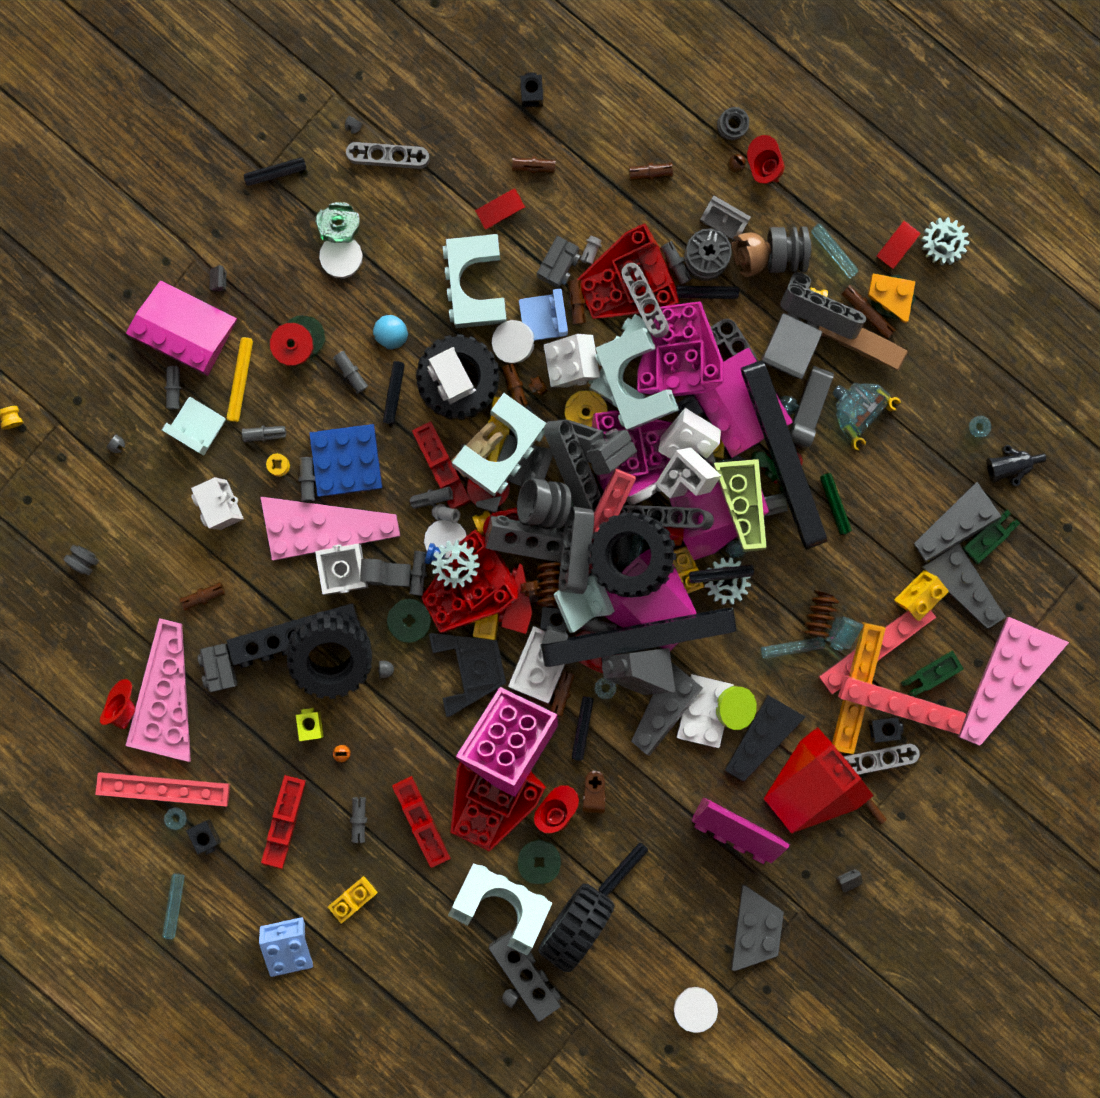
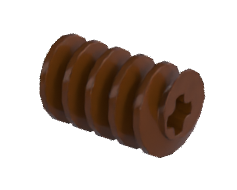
[537,562,561,608]
[802,590,840,638]

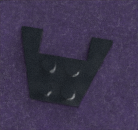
[429,633,506,717]

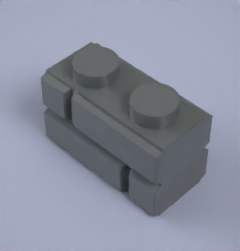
[537,236,581,289]
[586,429,637,475]
[198,643,238,692]

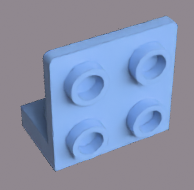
[519,289,568,341]
[259,917,313,977]

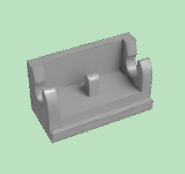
[700,196,751,241]

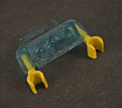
[832,383,901,451]

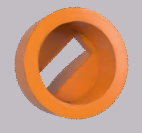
[333,745,351,763]

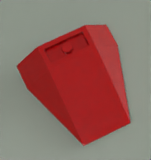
[576,223,679,319]
[421,529,518,633]
[764,727,874,833]
[450,762,546,852]

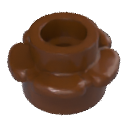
[529,376,548,396]
[520,580,541,596]

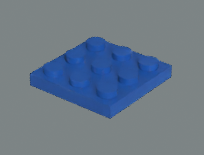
[309,424,383,497]

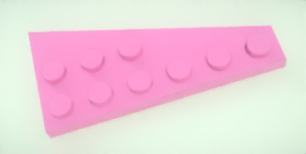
[261,497,400,561]
[958,617,1069,746]
[126,618,191,762]

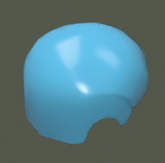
[373,315,408,350]

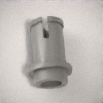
[580,236,602,265]
[432,504,460,523]

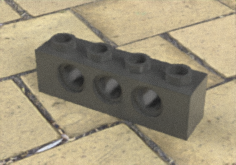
[485,516,564,563]
[489,930,562,1022]

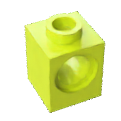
[296,708,324,741]

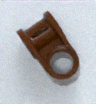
[583,770,605,814]

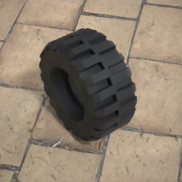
[416,334,499,420]
[588,513,676,598]
[287,611,372,699]
[538,883,615,972]

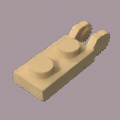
[451,422,503,477]

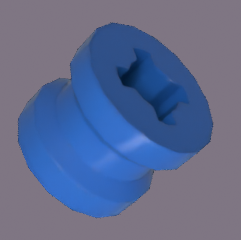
[424,543,446,564]

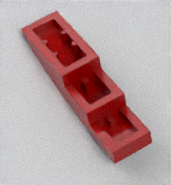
[412,421,471,509]
[261,775,306,870]
[392,776,451,868]

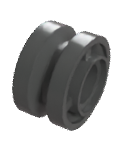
[717,107,749,140]
[63,545,99,575]

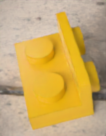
[894,570,948,621]

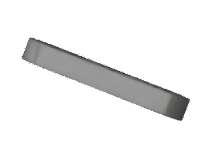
[346,142,430,169]
[622,263,669,338]
[843,744,920,774]

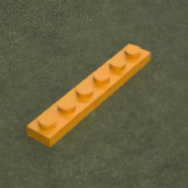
[832,623,886,754]

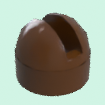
[728,154,746,173]

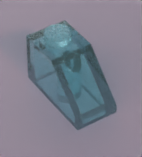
[826,616,863,652]

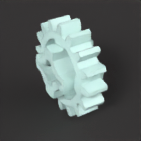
[921,217,969,265]
[431,540,480,588]
[704,558,751,605]

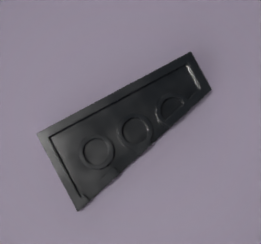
[724,695,805,781]

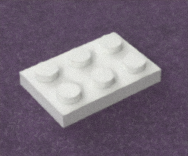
[508,626,565,703]
[676,674,734,748]

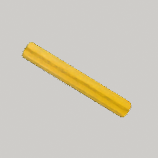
[227,337,253,422]

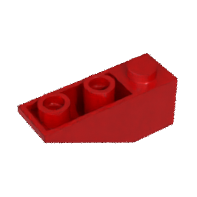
[498,564,532,634]

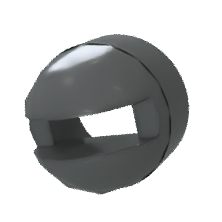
[345,115,363,134]
[106,434,125,453]
[378,661,394,678]
[502,989,521,1009]

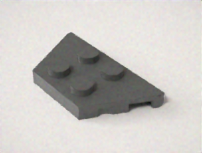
[731,885,784,971]

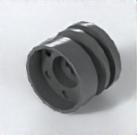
[767,226,811,273]
[683,228,732,281]
[517,478,571,529]

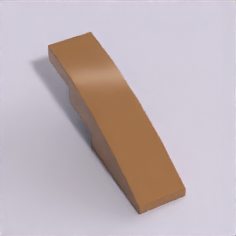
[818,326,908,371]

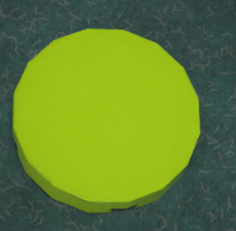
[716,686,757,730]

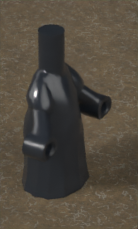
[986,445,1046,487]

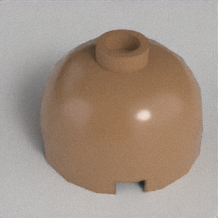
[731,232,771,277]

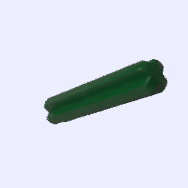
[820,473,852,535]

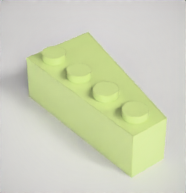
[714,459,766,552]

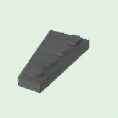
[914,482,1001,563]
[921,544,1006,629]
[631,662,703,756]

